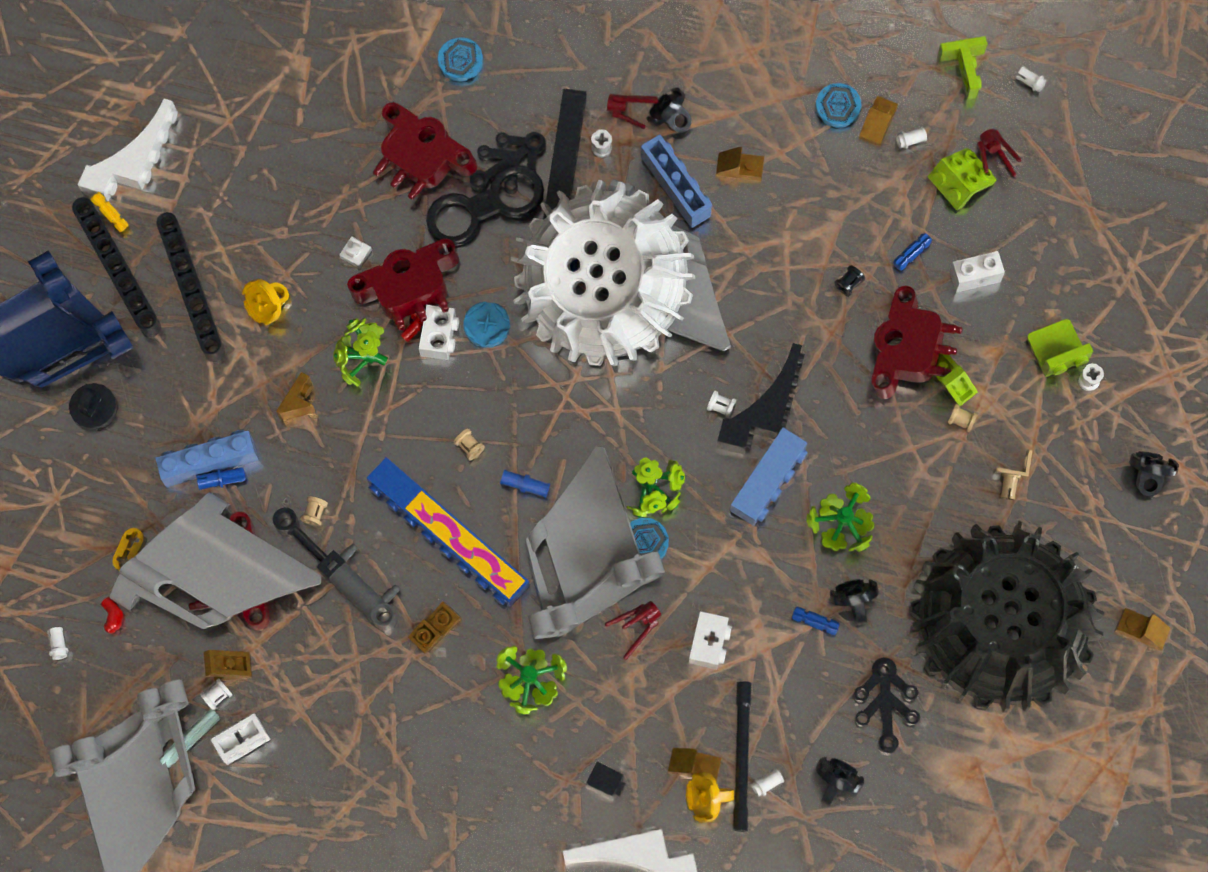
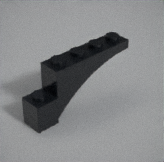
[716,343,805,455]

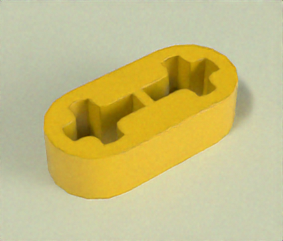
[112,528,146,571]

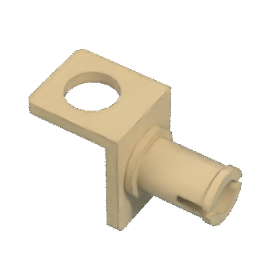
[993,449,1033,500]

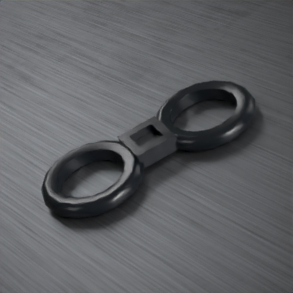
[426,165,544,246]

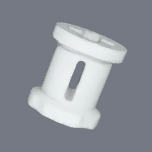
[591,130,612,158]
[1078,363,1104,391]
[707,391,737,419]
[200,678,233,710]

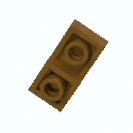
[408,601,462,654]

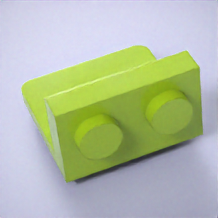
[927,148,996,210]
[1027,319,1094,377]

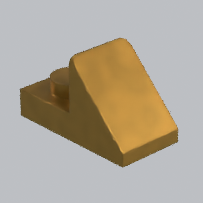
[859,96,898,146]
[716,147,764,181]
[276,372,316,421]
[1115,608,1170,651]
[203,650,252,681]
[668,748,721,782]

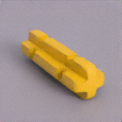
[90,192,128,232]

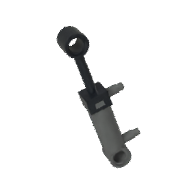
[272,507,400,631]

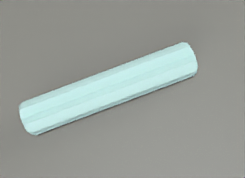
[160,709,220,768]

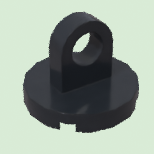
[646,87,692,133]
[69,383,118,431]
[1129,451,1179,497]
[830,579,879,626]
[816,757,864,806]

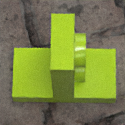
[938,36,987,99]
[935,354,978,407]

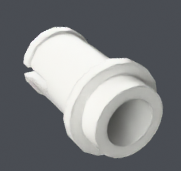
[1016,66,1047,92]
[896,127,927,149]
[47,627,69,660]
[751,768,784,797]

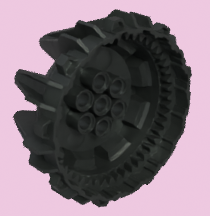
[909,521,1104,713]

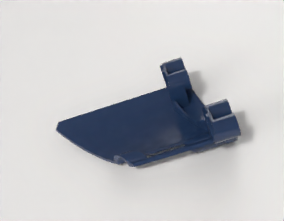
[0,250,134,388]

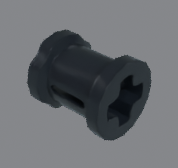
[834,265,865,297]

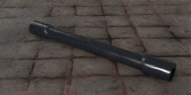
[733,681,752,832]

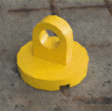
[242,279,289,325]
[686,772,734,823]

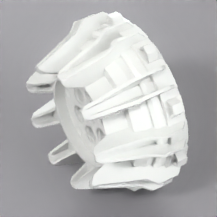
[511,180,695,366]

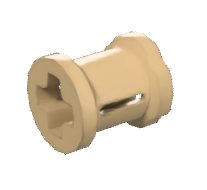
[948,404,978,433]
[453,429,485,461]
[300,496,328,527]

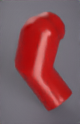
[400,313,424,342]
[101,597,124,634]

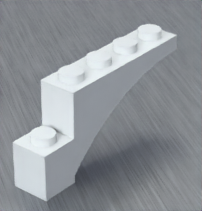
[78,99,177,202]
[563,827,697,872]

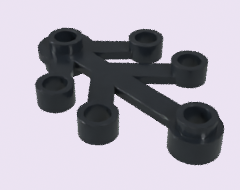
[469,132,546,195]
[853,657,920,755]

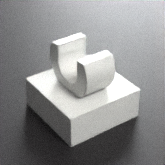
[339,236,372,269]

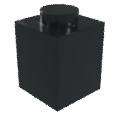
[586,762,626,800]

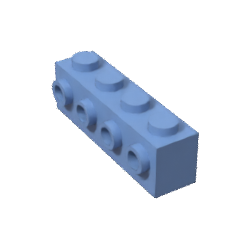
[641,134,712,229]
[730,428,808,526]
[155,430,259,488]

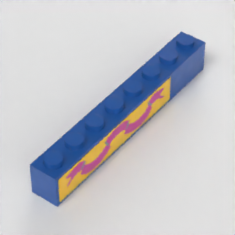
[367,457,530,608]

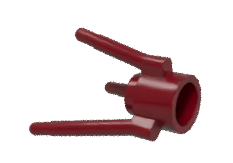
[607,93,658,129]
[977,129,1021,177]
[605,601,662,660]

